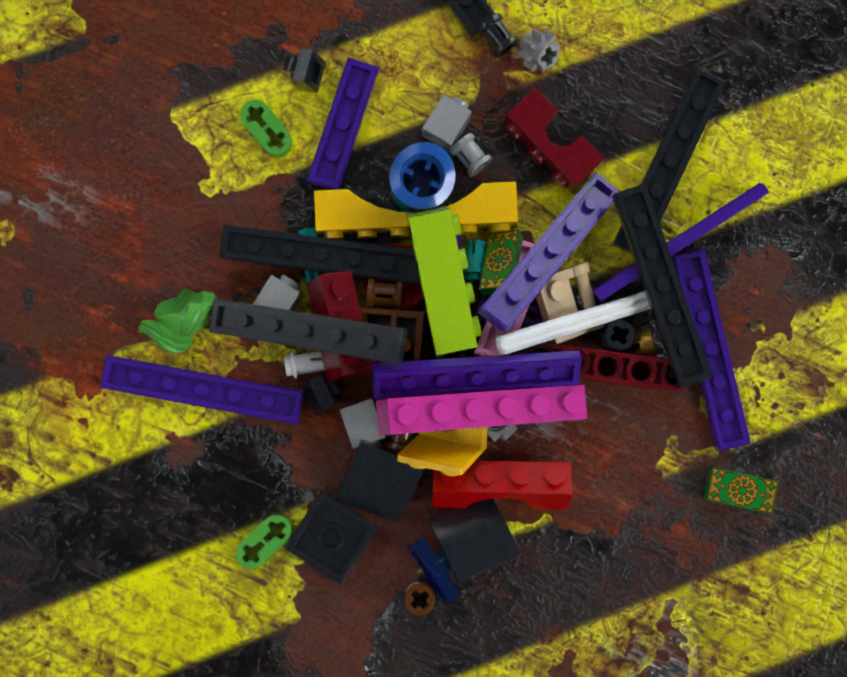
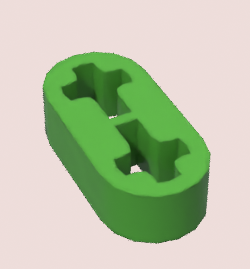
[240,100,292,158]
[236,514,293,569]

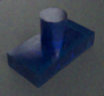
[406,537,462,603]

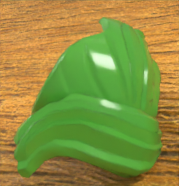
[138,289,217,354]

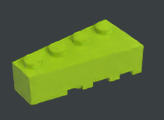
[406,206,482,355]

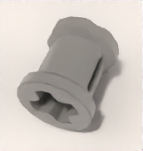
[449,133,493,178]

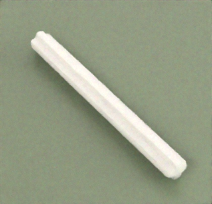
[495,291,651,354]

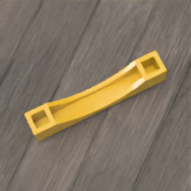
[314,182,518,240]

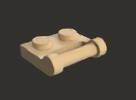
[536,261,606,344]

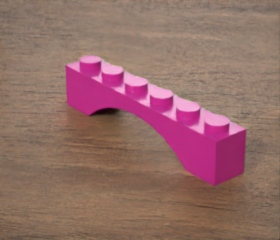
[376,385,587,436]

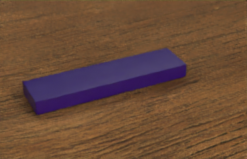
[307,57,379,190]

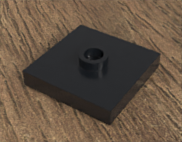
[285,490,379,585]

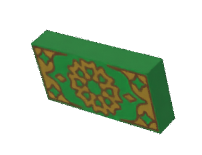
[479,230,523,296]
[704,467,779,514]

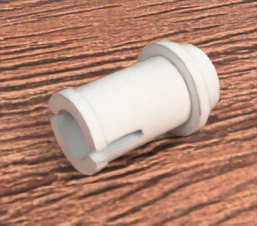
[284,351,325,379]

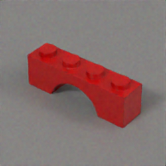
[432,461,572,510]

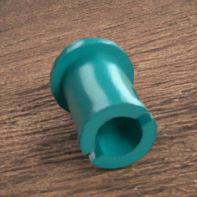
[463,240,486,283]

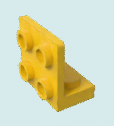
[397,427,488,476]

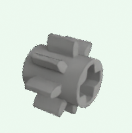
[518,29,560,72]

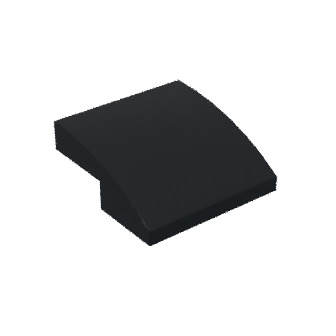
[335,439,424,522]
[427,499,521,583]

